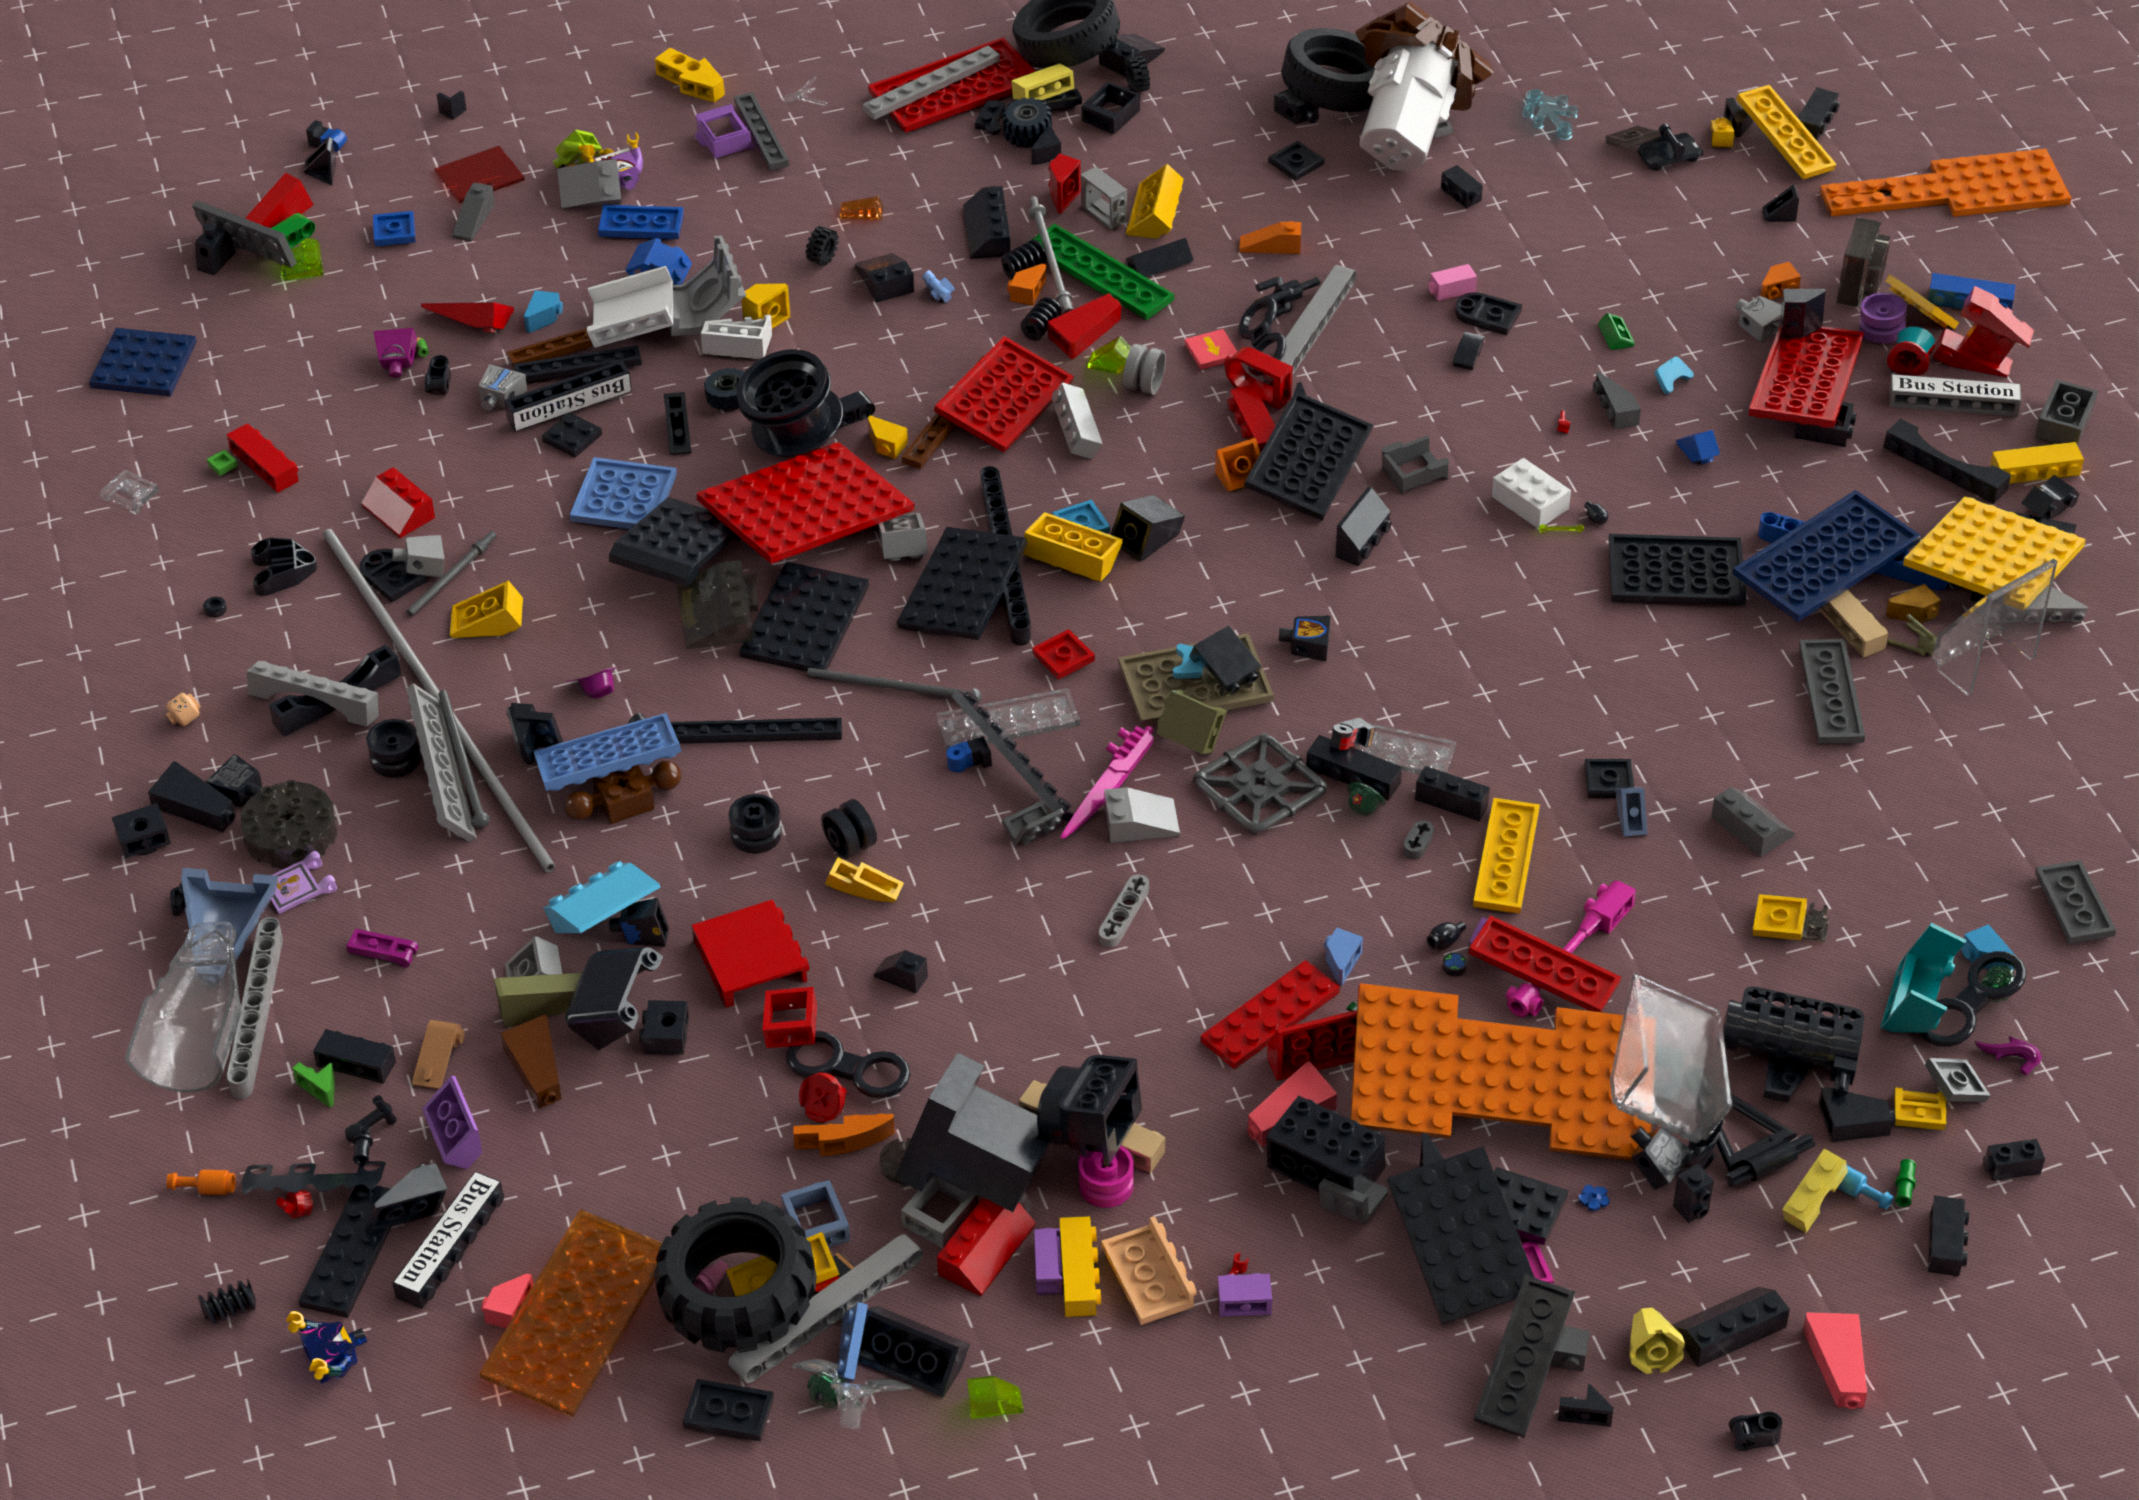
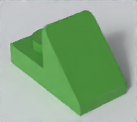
[292,1062,335,1108]

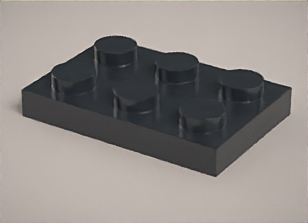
[683,1379,774,1441]

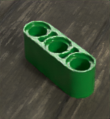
[271,213,315,249]

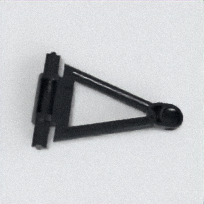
[1682,1066,1815,1187]

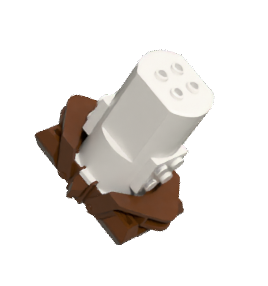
[1355,1,1494,171]

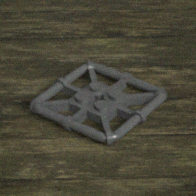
[1193,733,1327,834]

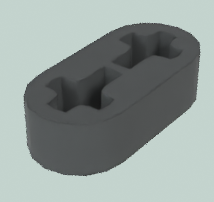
[1403,820,1434,859]

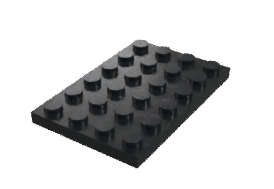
[1244,391,1374,521]
[896,527,1028,640]
[1608,534,1746,605]
[740,562,869,672]
[1387,1146,1535,1325]

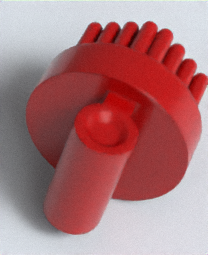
[276,1190,313,1219]

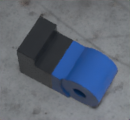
[306,120,347,152]
[946,736,992,773]

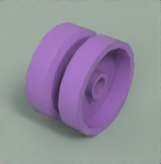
[1859,293,1907,344]

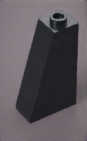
[148,761,236,832]

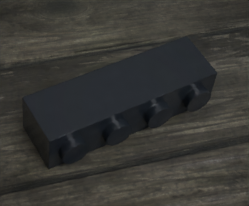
[1306,735,1402,800]

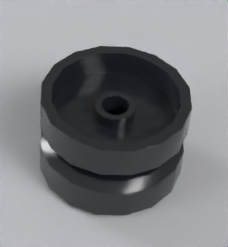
[366,719,421,777]
[728,794,782,854]
[821,799,877,859]

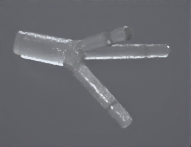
[782,76,827,106]

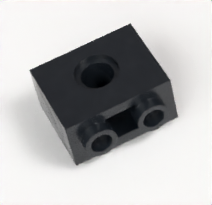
[111,803,171,858]
[639,1000,689,1055]

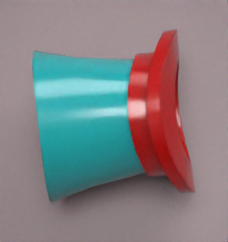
[1887,327,1935,376]

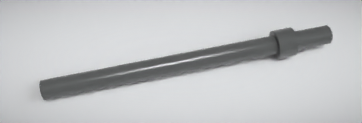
[406,531,497,617]

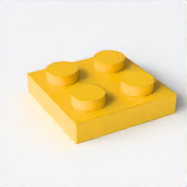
[1753,894,1807,940]

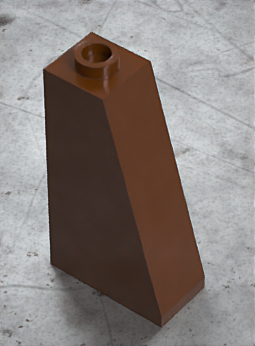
[500,1014,562,1109]

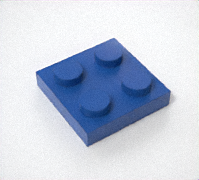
[373,211,416,246]

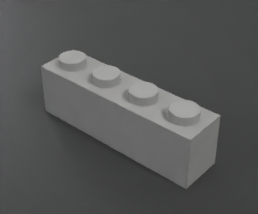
[1051,382,1103,459]

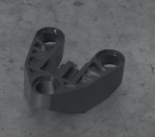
[251,537,317,596]

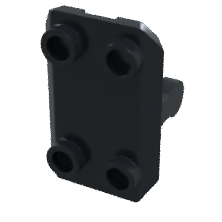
[1637,124,1703,171]

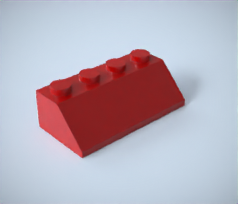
[937,1198,1036,1297]

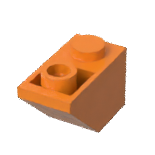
[1760,262,1801,300]

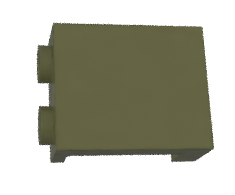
[1156,690,1227,754]

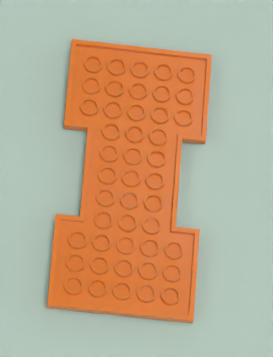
[1350,983,1655,1161]

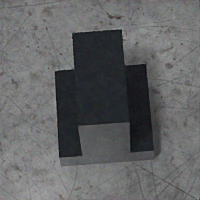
[894,1053,1050,1212]

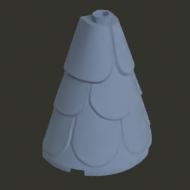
[181,868,278,987]

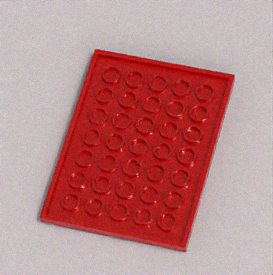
[696,442,915,564]

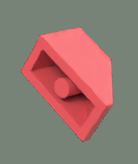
[481,1274,534,1331]

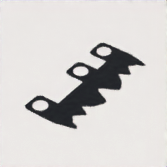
[241,1161,386,1194]

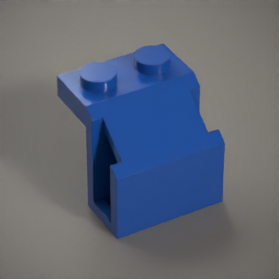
[625,238,692,285]

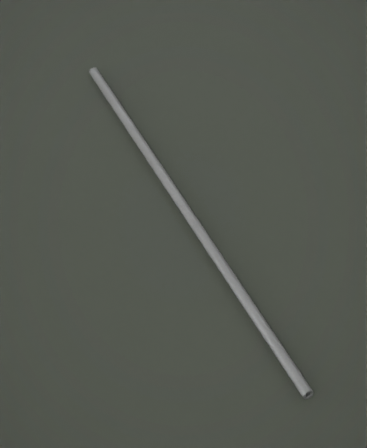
[323,529,555,872]

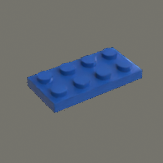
[598,205,684,239]

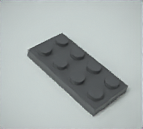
[2035,860,2116,944]

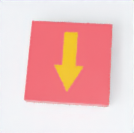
[1185,329,1237,370]

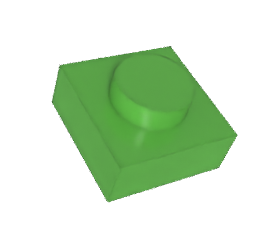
[207,450,238,476]

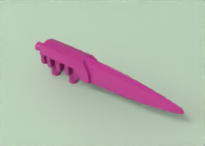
[1060,726,1154,839]

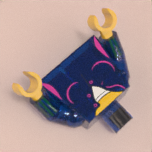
[286,1311,367,1384]

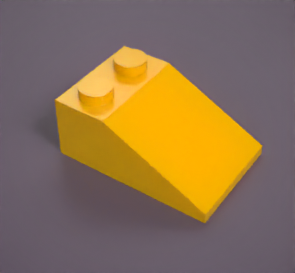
[450,580,523,638]

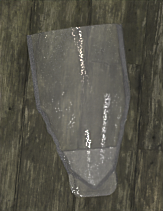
[124,921,241,1093]

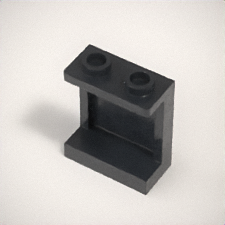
[1189,625,1262,697]

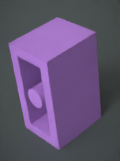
[1218,1273,1272,1317]

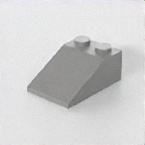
[557,159,622,209]
[878,513,928,561]
[1104,787,1180,843]

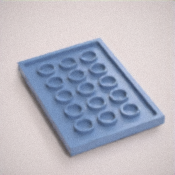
[533,713,682,791]

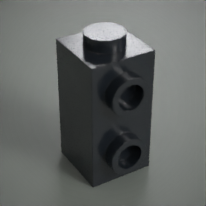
[1441,165,1483,208]
[1983,1139,2045,1181]
[1673,1164,1714,1223]

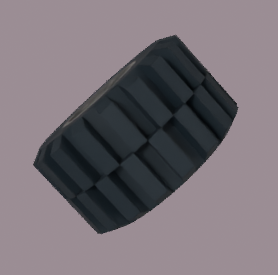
[1002,97,1052,148]

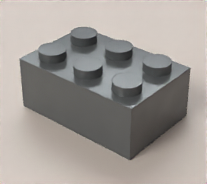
[2035,379,2098,446]

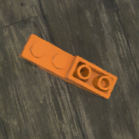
[793,1113,895,1156]

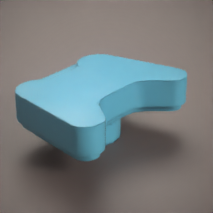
[1654,357,1694,394]
[1173,644,1204,679]

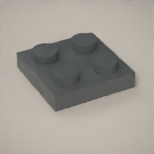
[1925,1058,1991,1102]

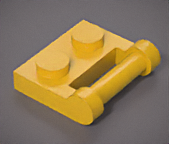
[1893,1087,1946,1130]

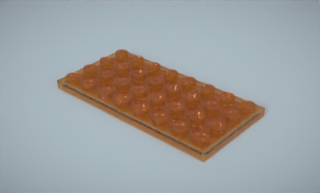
[479,1209,662,1417]

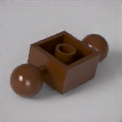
[564,761,681,824]

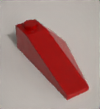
[421,302,514,333]

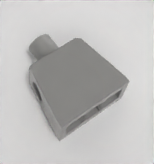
[392,535,444,577]

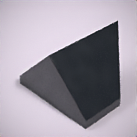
[303,137,336,186]

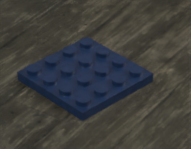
[89,328,197,396]

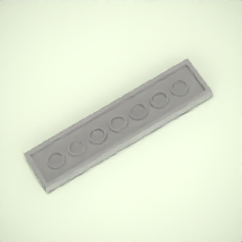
[407,683,477,842]

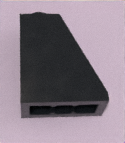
[1818,1087,1896,1142]

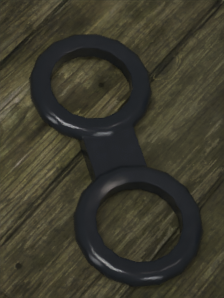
[1239,297,1287,376]
[1920,951,2027,1047]
[786,1030,911,1099]

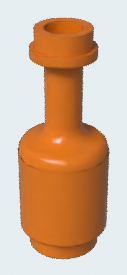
[166,1169,236,1195]

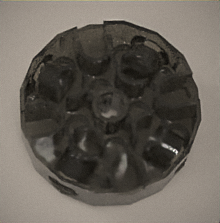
[240,780,337,869]

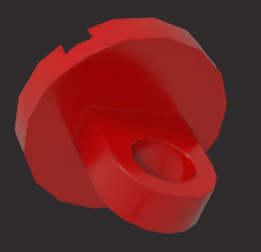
[799,1072,846,1123]

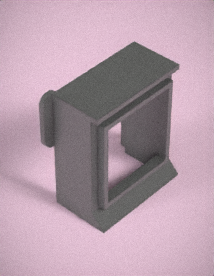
[1382,435,1449,494]

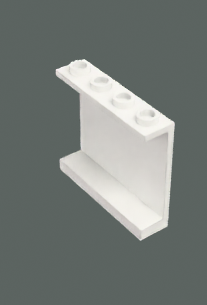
[587,266,673,348]

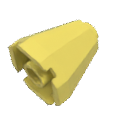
[1629,1308,1685,1374]

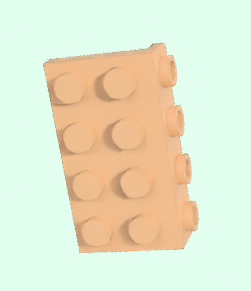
[1101,1216,1197,1325]

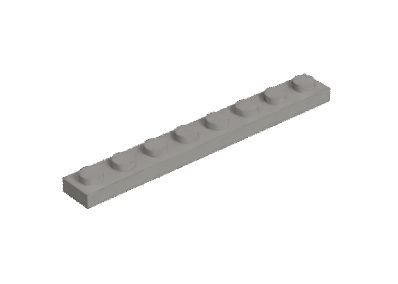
[863,46,1000,120]

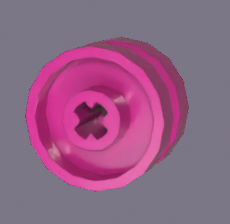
[1078,1146,1133,1208]

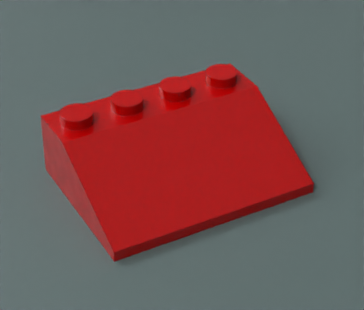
[1267,1010,1357,1081]

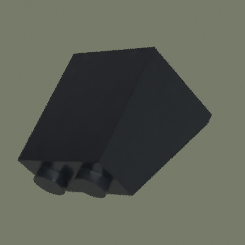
[1110,495,1185,561]

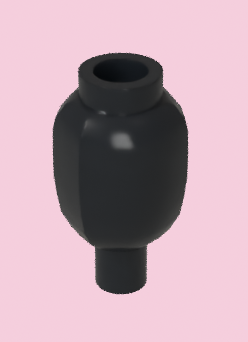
[1427,921,1466,949]

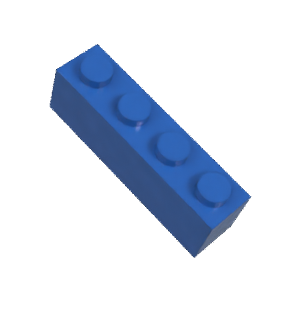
[1928,273,2016,310]

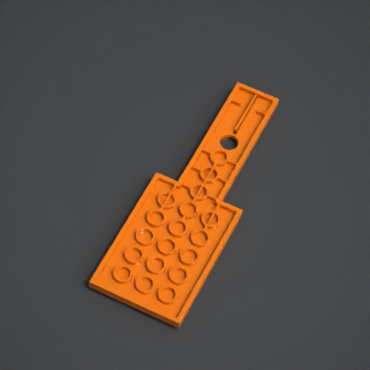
[1820,149,2071,217]

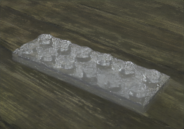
[936,688,1080,751]

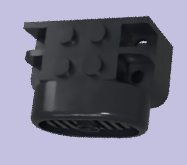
[1037,1055,1142,1166]

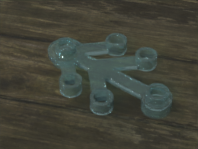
[1522,89,1578,140]

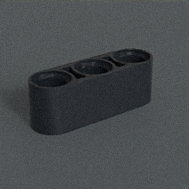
[838,391,876,429]

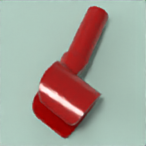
[1557,410,1571,433]
[1227,1253,1249,1275]

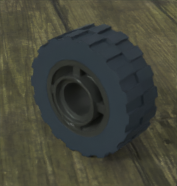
[704,368,744,410]

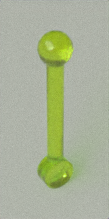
[1538,524,1584,533]

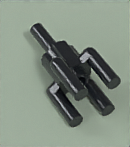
[1254,276,1320,317]

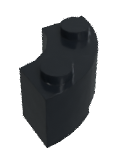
[2021,475,2080,519]

